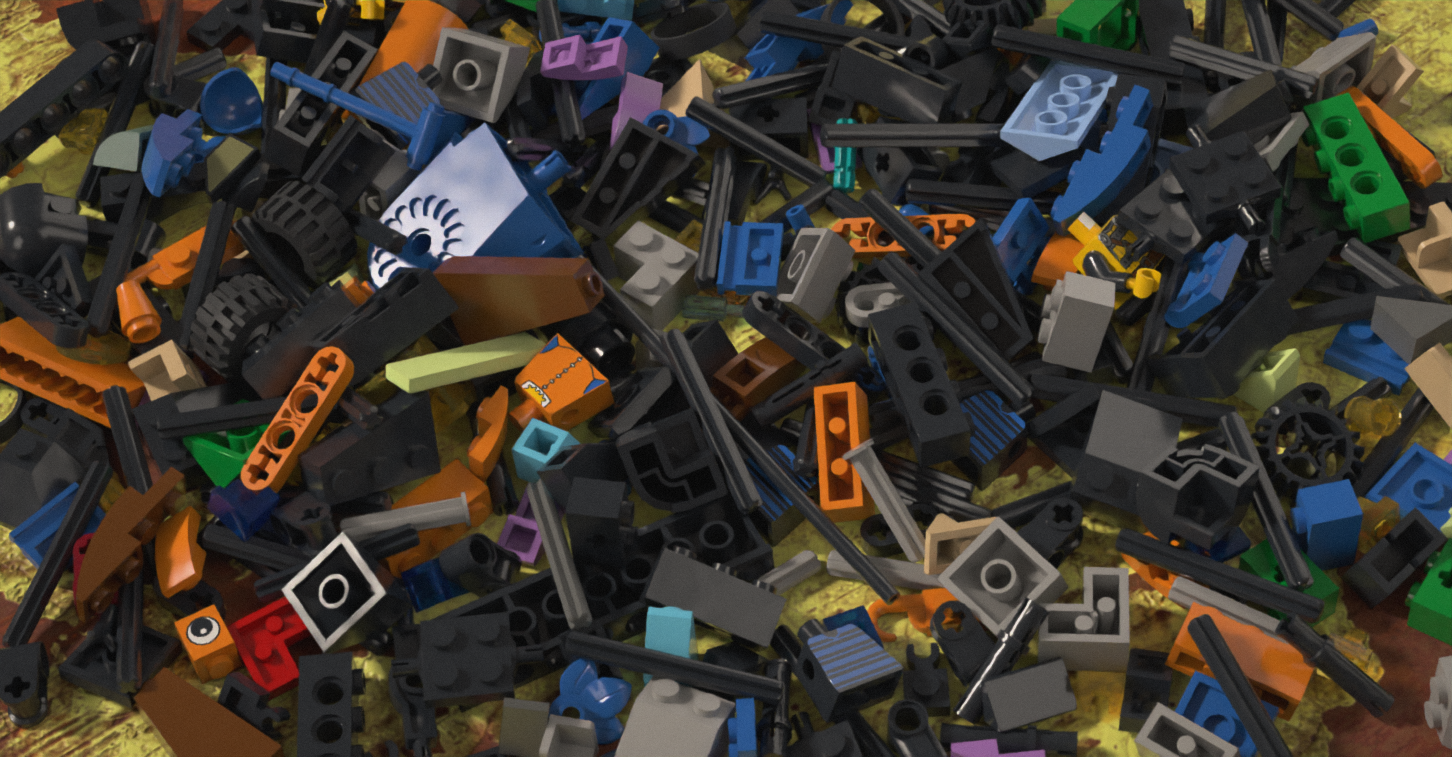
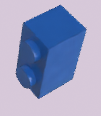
[1290,479,1363,571]

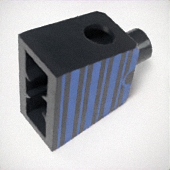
[351,61,443,150]
[951,390,1036,491]
[722,445,820,547]
[795,619,904,723]

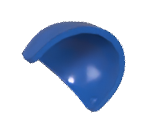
[200,67,263,135]

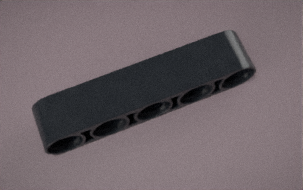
[0,39,128,178]

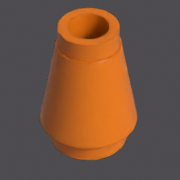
[116,280,162,343]

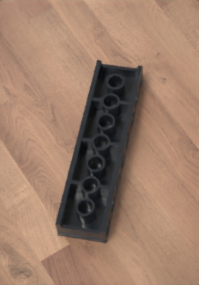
[431,490,775,713]

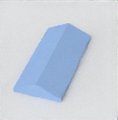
[1000,60,1119,161]

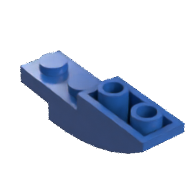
[745,0,853,99]
[1051,85,1153,237]
[141,109,203,198]

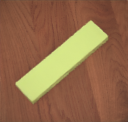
[386,332,546,394]

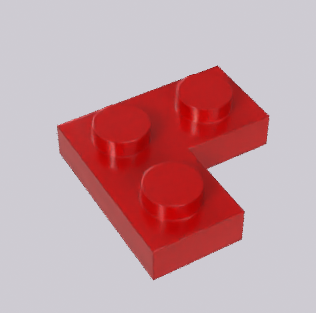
[226,596,312,701]

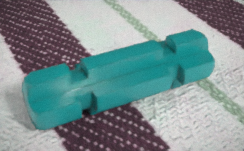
[833,118,858,194]

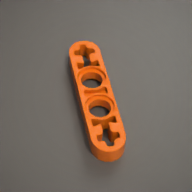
[1334,86,1443,189]
[831,214,976,258]
[241,346,354,497]

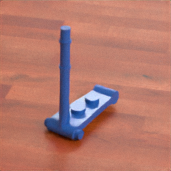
[271,62,476,171]

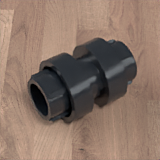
[536,299,635,378]

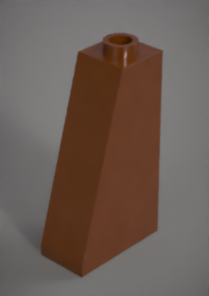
[433,256,605,346]
[134,667,285,757]

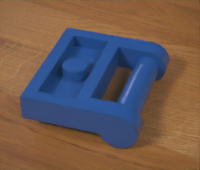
[1165,233,1248,328]

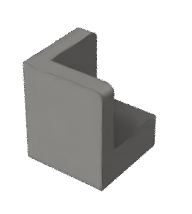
[539,714,599,757]

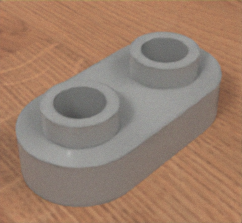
[845,282,925,328]

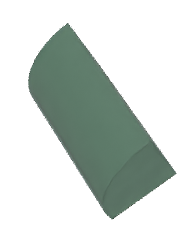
[93,125,153,172]

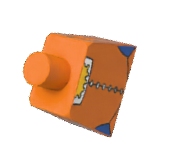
[508,334,614,433]

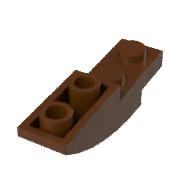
[690,334,808,433]
[76,467,187,623]

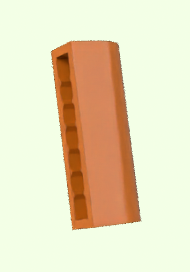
[341,0,469,150]
[0,317,146,428]

